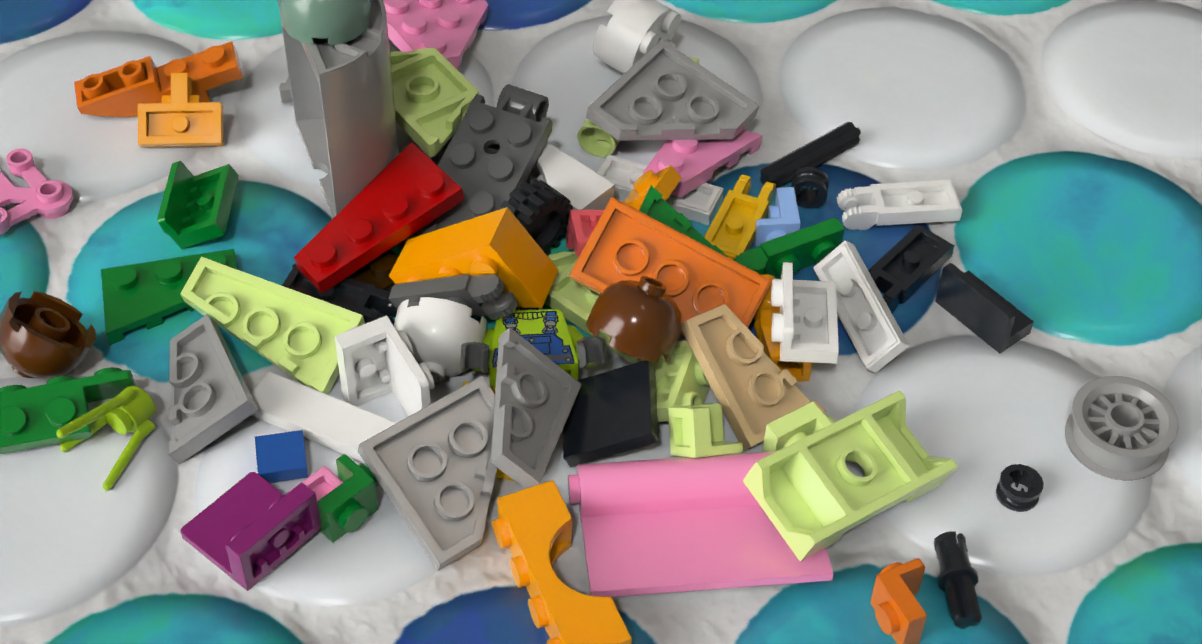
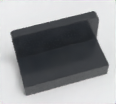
[935,263,1034,354]

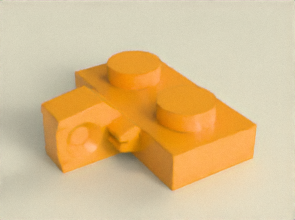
[138,73,224,148]

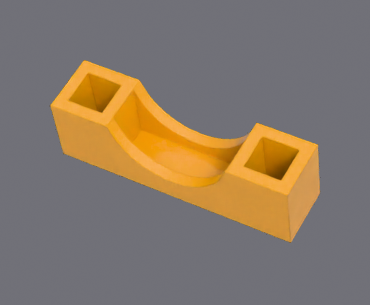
[492,480,632,644]

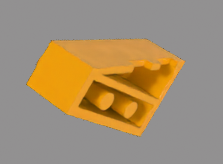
[389,207,558,308]

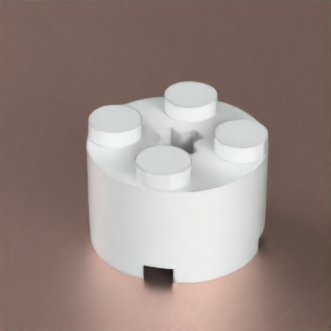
[593,0,681,74]

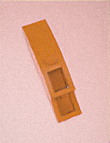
[74,41,243,117]

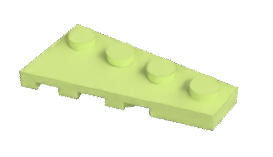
[180,257,365,395]

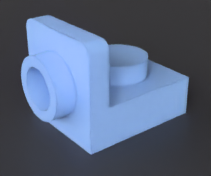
[754,187,800,248]

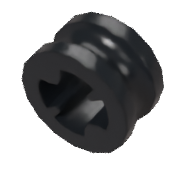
[791,167,829,209]
[996,464,1044,512]

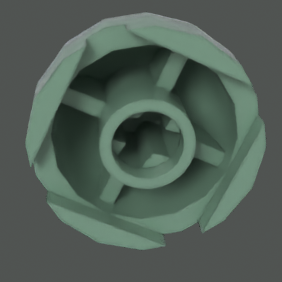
[280,0,372,45]

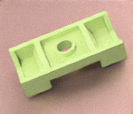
[743,390,958,562]

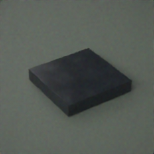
[563,360,658,467]

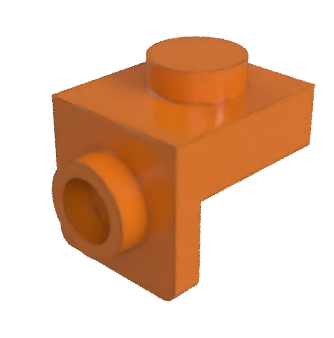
[870,558,927,644]

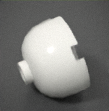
[394,297,488,382]

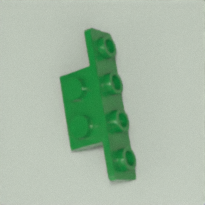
[0,367,136,454]

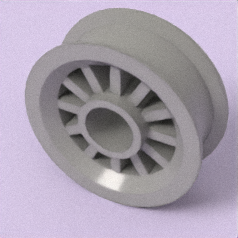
[1065,376,1179,481]

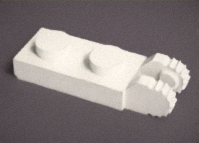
[837,179,962,231]

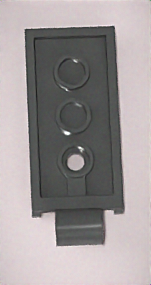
[399,84,552,248]

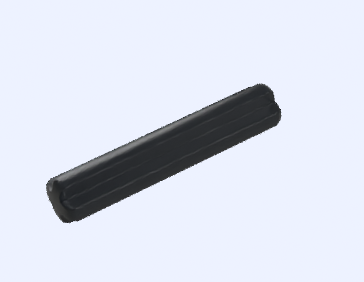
[760,122,861,188]

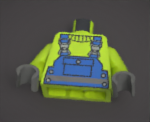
[460,307,607,388]

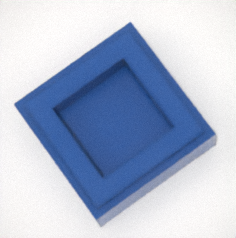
[255,430,308,483]

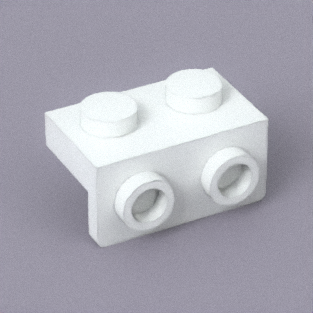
[771,262,839,364]

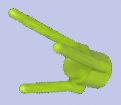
[56,386,156,491]

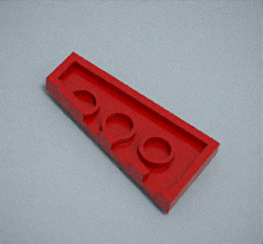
[293,142,465,294]

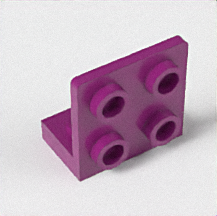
[180,472,321,591]

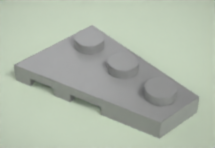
[169,314,258,465]

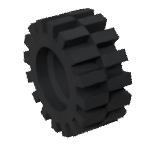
[500,179,573,256]

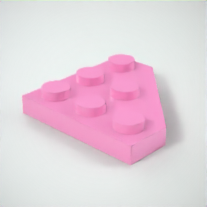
[383,0,489,69]

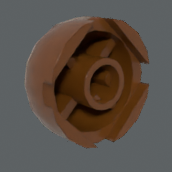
[586,276,682,362]
[0,291,96,379]

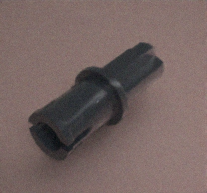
[934,531,982,629]

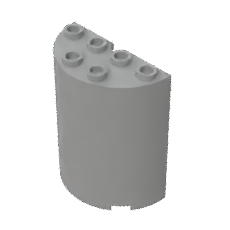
[278,0,399,218]

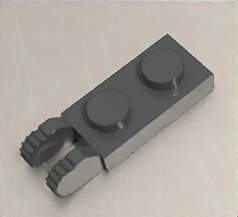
[388,273,518,320]

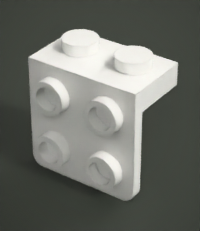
[334,316,434,417]

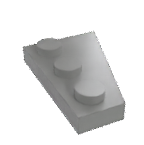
[491,327,582,489]

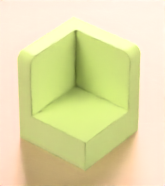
[668,403,743,458]

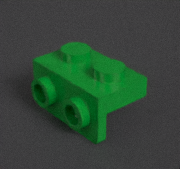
[157,161,239,249]

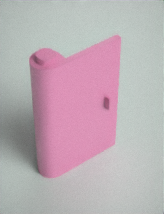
[568,451,833,597]

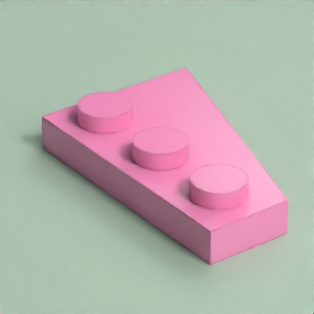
[643,130,762,197]

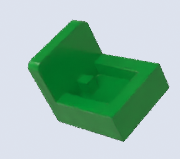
[317,454,379,543]

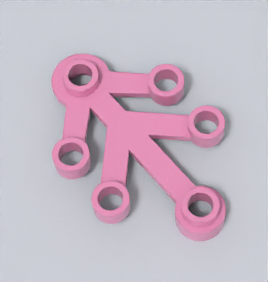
[0,149,73,235]

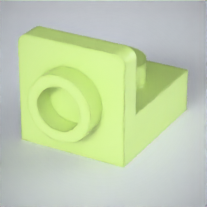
[762,401,835,452]

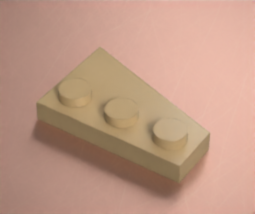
[681,304,827,451]

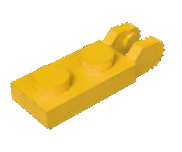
[704,174,776,260]

